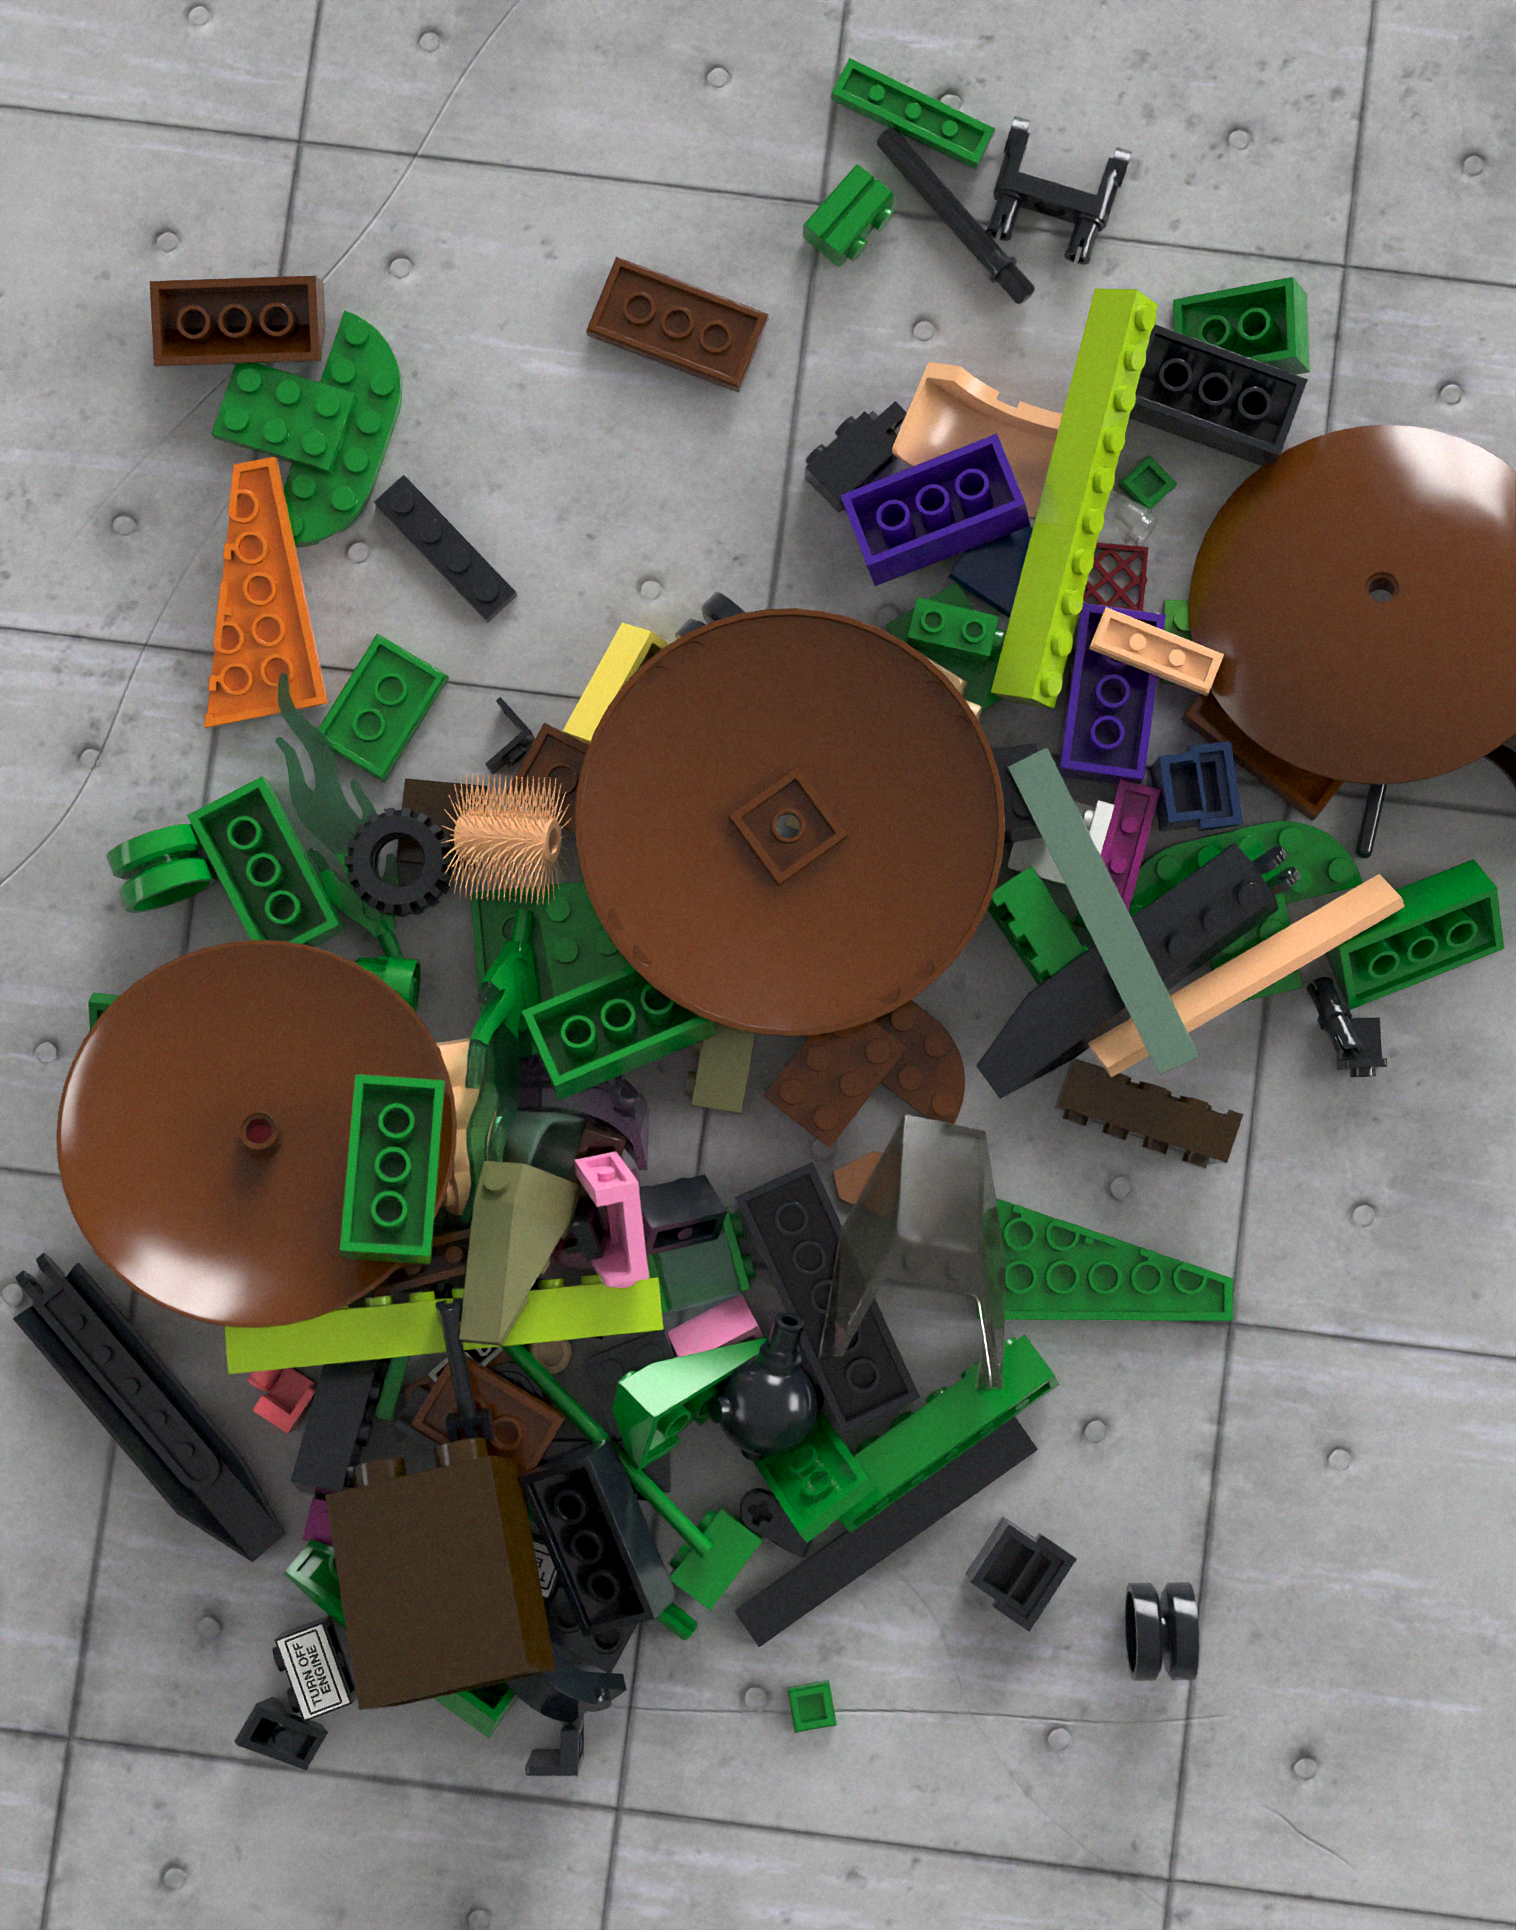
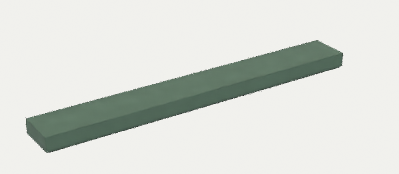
[1008,748,1200,1075]

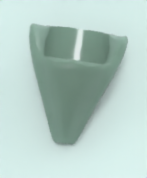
[496,1110,585,1180]

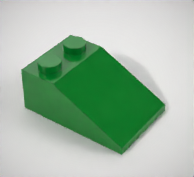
[1173,277,1310,375]

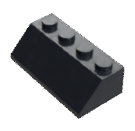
[1129,324,1308,466]
[518,1438,677,1637]

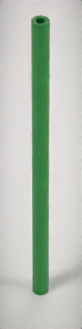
[500,1344,714,1558]

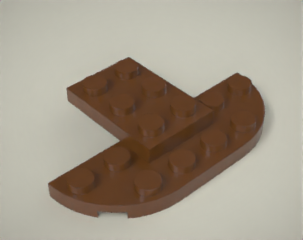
[763,1000,965,1148]

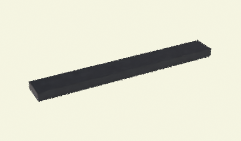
[735,1417,1038,1647]

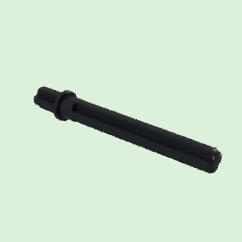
[877,127,1035,305]

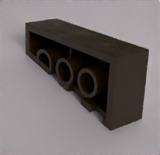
[1055,1059,1244,1169]

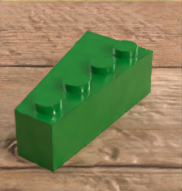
[987,866,1088,986]

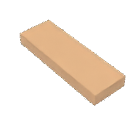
[1089,607,1224,696]

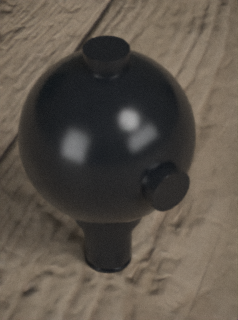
[709,1313,824,1461]

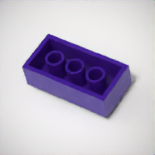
[840,434,1031,586]
[1056,603,1166,784]

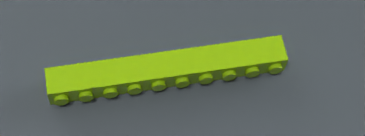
[991,288,1158,709]
[224,1269,664,1374]

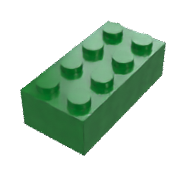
[187,776,347,947]
[522,965,715,1101]
[340,1074,445,1264]

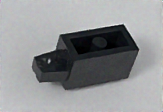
[805,401,907,513]

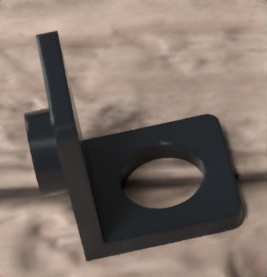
[485,697,535,774]

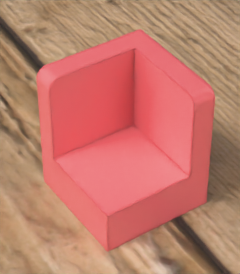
[252,1368,318,1434]

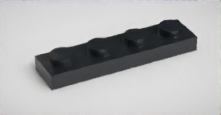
[374,475,517,623]

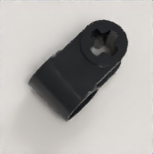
[739,1488,815,1558]

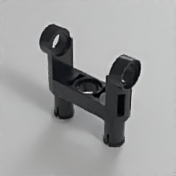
[986,116,1132,265]

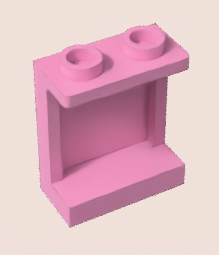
[574,1152,649,1288]

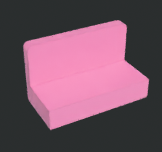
[668,1294,765,1357]

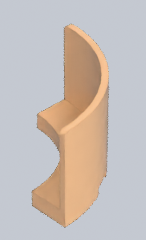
[892,362,1062,520]

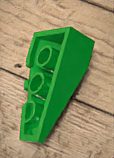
[612,1337,769,1471]

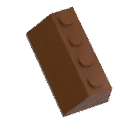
[149,275,326,367]

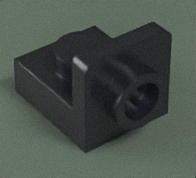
[1336,1017,1388,1077]

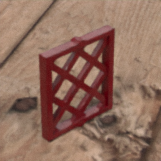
[1083,542,1148,611]

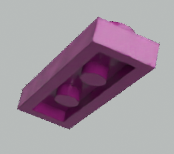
[1101,779,1160,911]

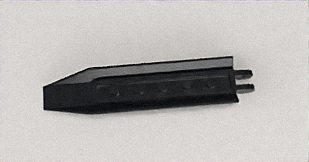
[976,842,1301,1099]
[13,1253,286,1562]

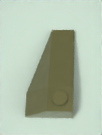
[459,1161,581,1346]

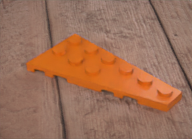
[204,457,328,728]

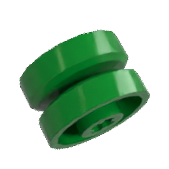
[106,824,216,913]

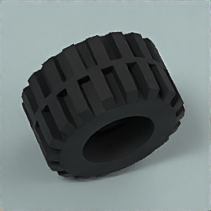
[344,807,455,917]

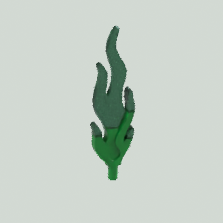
[275,673,404,957]
[461,909,538,1222]

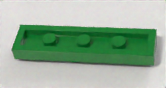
[831,58,996,170]

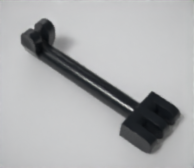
[435,1298,495,1442]

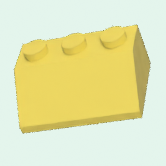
[563,622,669,746]

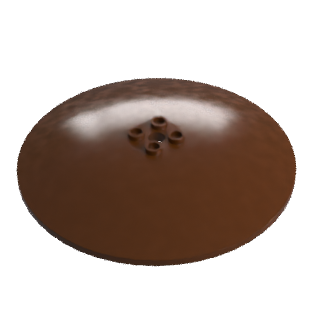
[575,608,1005,1037]

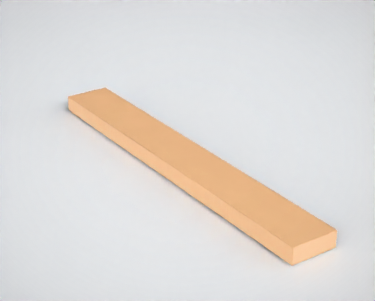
[1088,874,1405,1077]

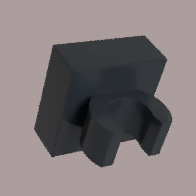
[564,1200,608,1261]

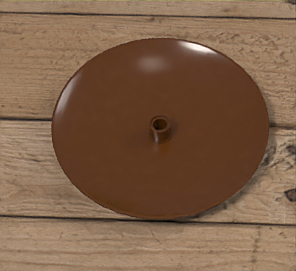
[1189,425,1516,785]
[56,940,457,1328]

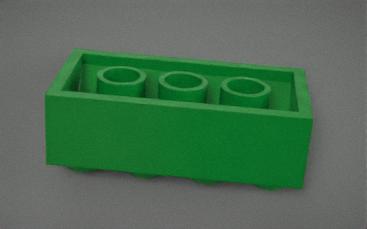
[1325,859,1504,1010]

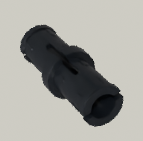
[1307,977,1363,1060]

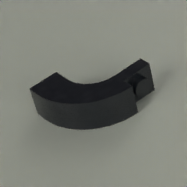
[506,1642,627,1723]

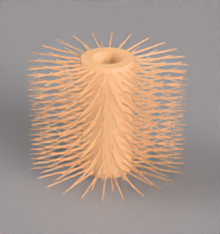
[442,773,572,905]

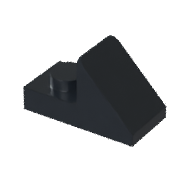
[234,1697,328,1770]

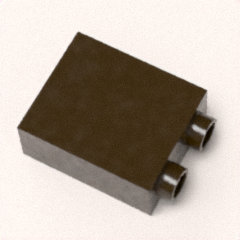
[325,1438,556,1710]

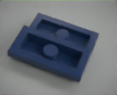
[948,526,1033,618]

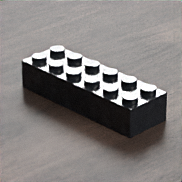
[735,1162,920,1434]

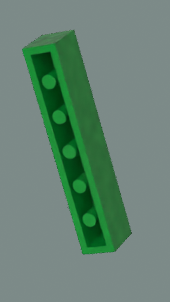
[839,1334,1059,1533]

